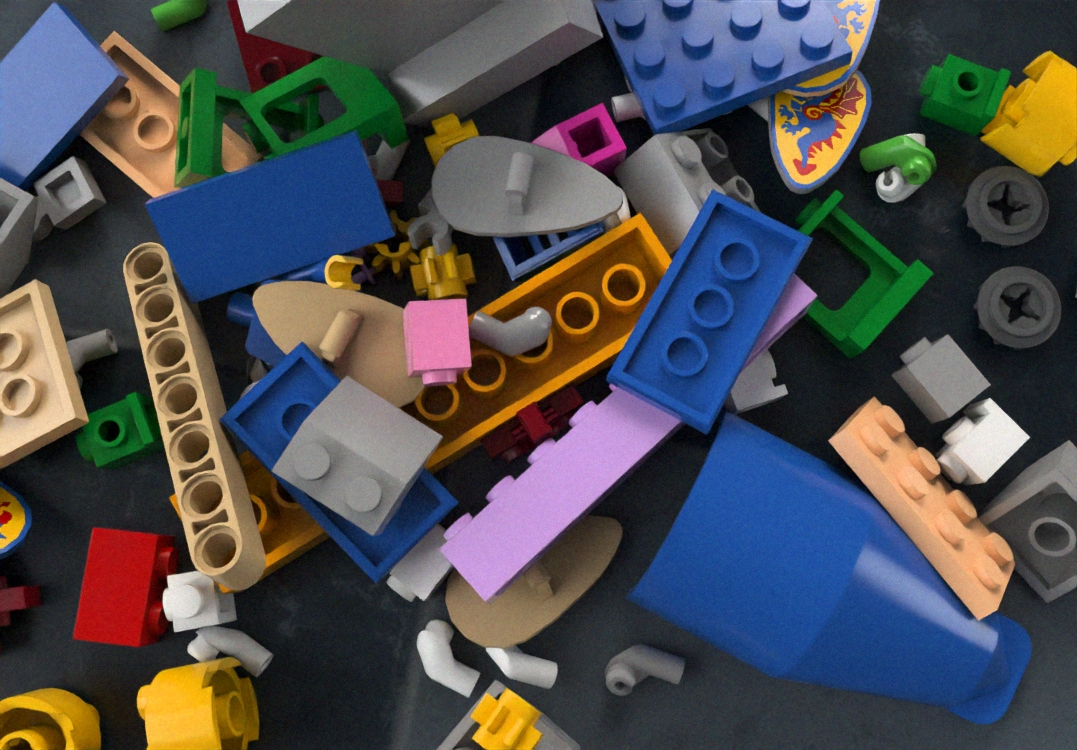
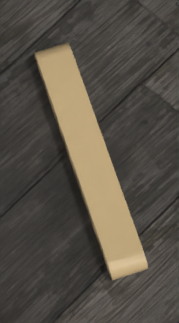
[123,242,266,591]

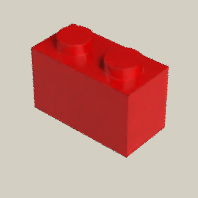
[73,527,179,647]

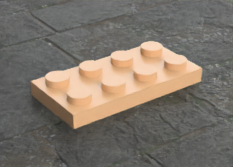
[79,31,264,198]
[828,396,1016,620]

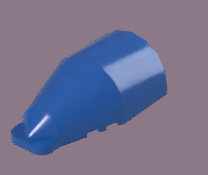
[625,409,1032,725]

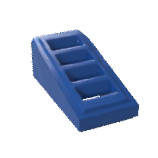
[492,222,606,283]

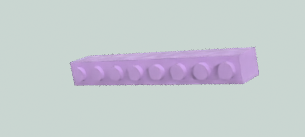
[439,273,817,605]

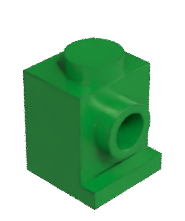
[918,54,1012,136]
[76,392,165,470]

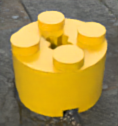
[980,51,1077,177]
[137,657,259,750]
[0,688,101,750]

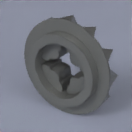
[962,166,1049,249]
[973,266,1061,350]

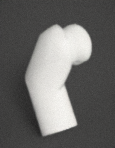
[417,619,481,698]

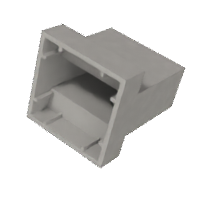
[237,0,603,130]

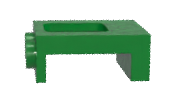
[239,56,409,160]
[174,67,324,188]
[795,189,934,359]

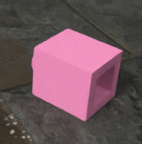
[403,299,472,386]

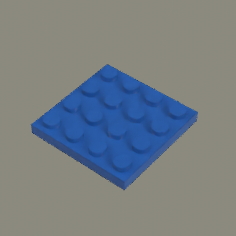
[596,0,853,135]

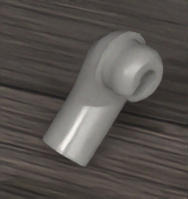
[604,644,685,696]

